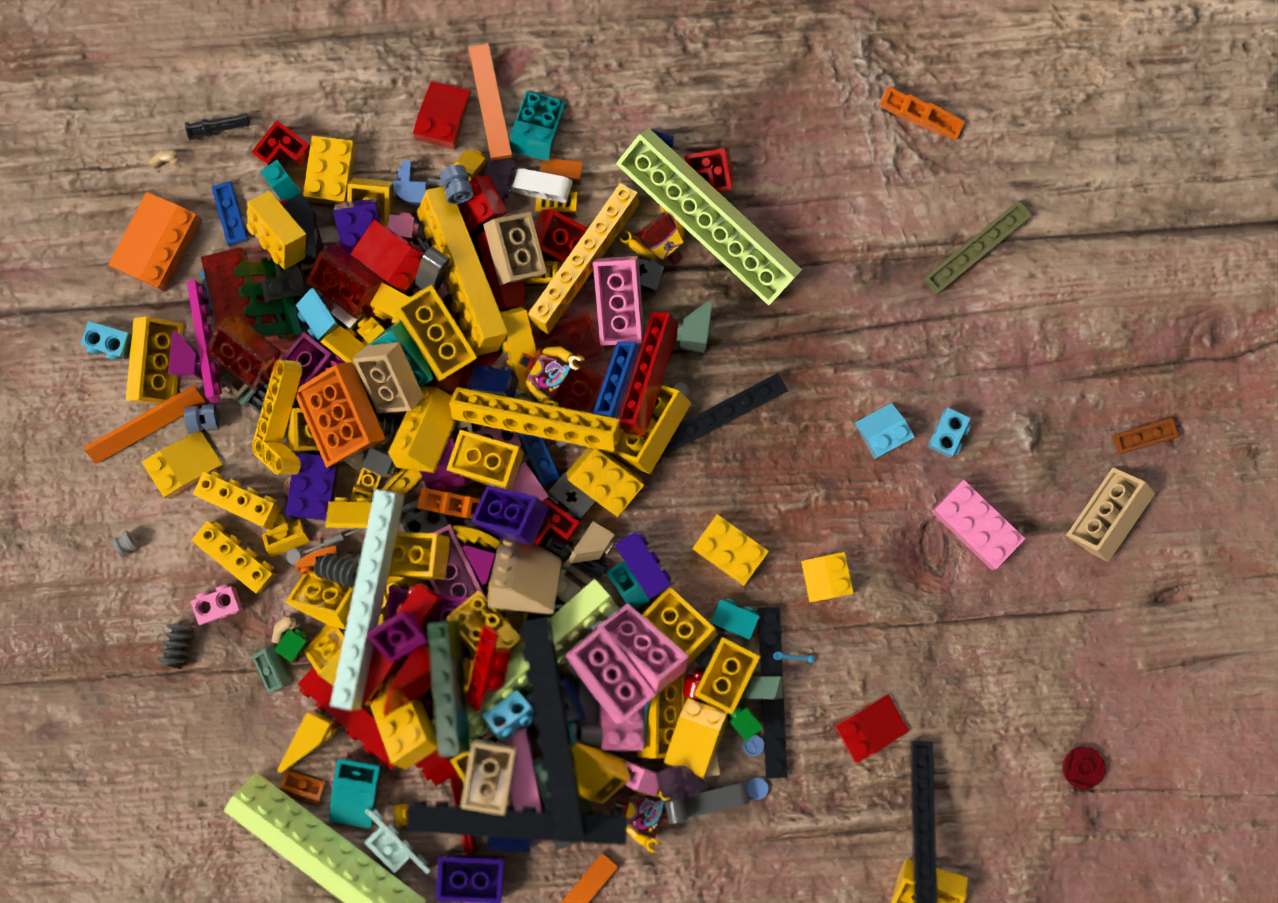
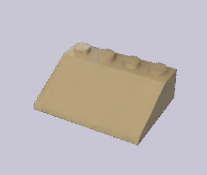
[488,537,562,614]

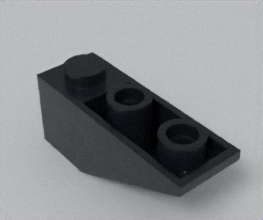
[282,193,320,262]

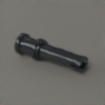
[185,113,250,141]
[544,533,607,577]

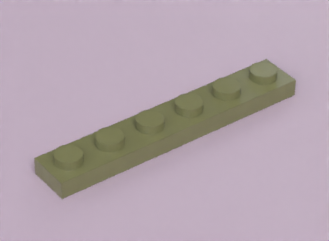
[923,200,1032,295]

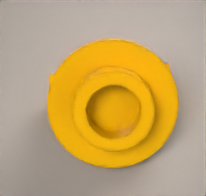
[266,514,289,536]
[392,804,408,828]

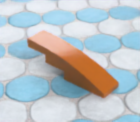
[878,86,965,140]
[417,488,481,520]

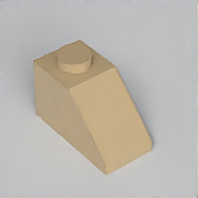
[568,521,615,563]

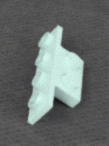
[364,809,430,874]

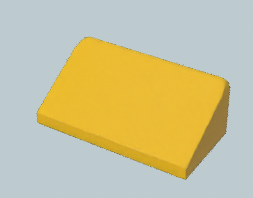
[262,518,310,558]

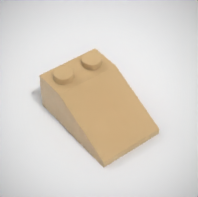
[461,739,517,815]

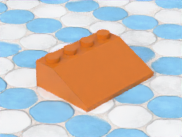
[108,192,202,292]
[295,362,386,468]

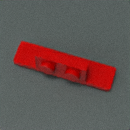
[466,625,511,712]

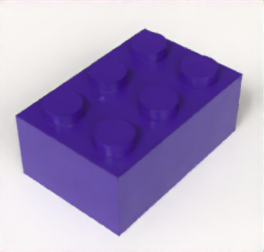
[333,198,382,271]
[285,452,339,521]
[470,485,549,546]
[615,531,672,600]
[436,854,505,903]

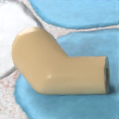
[148,150,180,169]
[271,616,296,643]

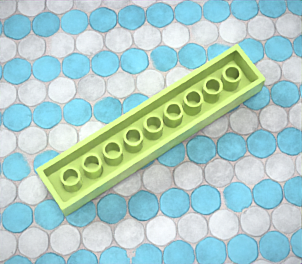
[616,128,802,305]
[432,579,620,747]
[224,772,426,903]

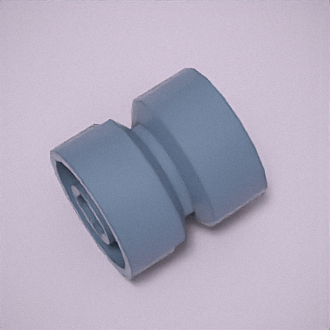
[439,165,473,204]
[184,403,220,434]

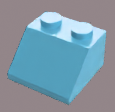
[296,288,340,342]
[855,403,914,459]

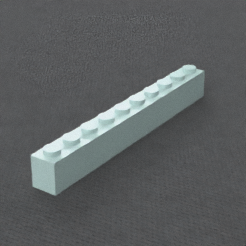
[331,490,404,710]

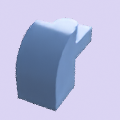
[393,160,428,207]

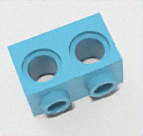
[80,321,132,361]
[927,407,971,458]
[482,690,534,743]

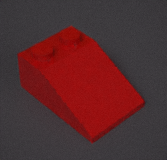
[413,81,471,150]
[535,209,588,264]
[350,219,425,293]
[383,644,433,716]
[833,694,909,764]

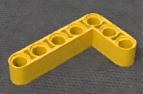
[252,360,302,475]

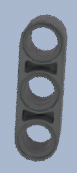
[414,246,450,292]

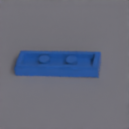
[211,181,249,246]
[519,433,561,486]

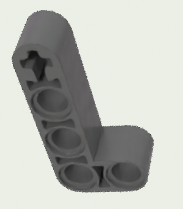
[572,674,603,746]
[664,781,750,824]

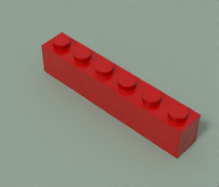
[617,312,679,436]
[362,583,444,706]
[297,667,396,770]

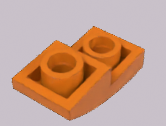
[295,546,337,574]

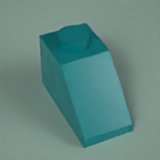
[260,160,301,201]
[607,561,649,610]

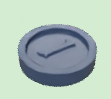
[743,735,764,756]
[747,778,768,799]

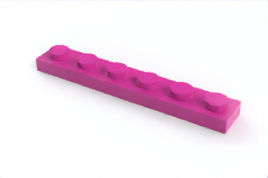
[187,279,222,404]

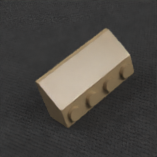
[1066,467,1155,562]

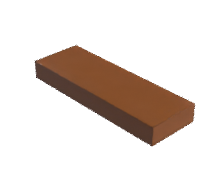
[1111,417,1179,455]

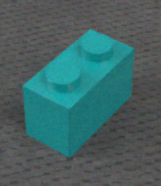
[710,597,759,640]

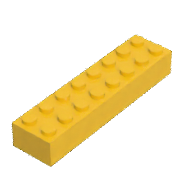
[417,186,508,356]

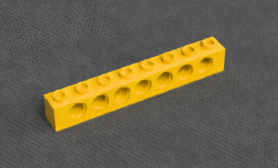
[528,183,639,334]
[449,387,620,452]

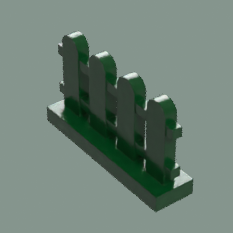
[234,257,302,342]

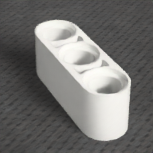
[511,169,573,203]

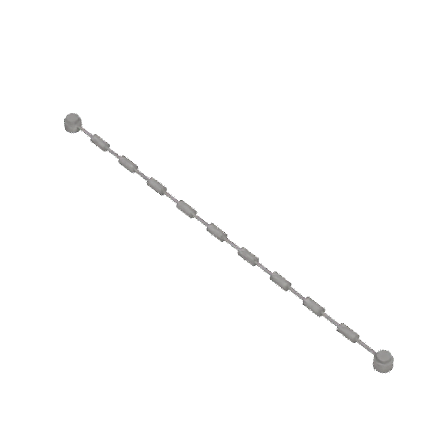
[287,383,689,565]

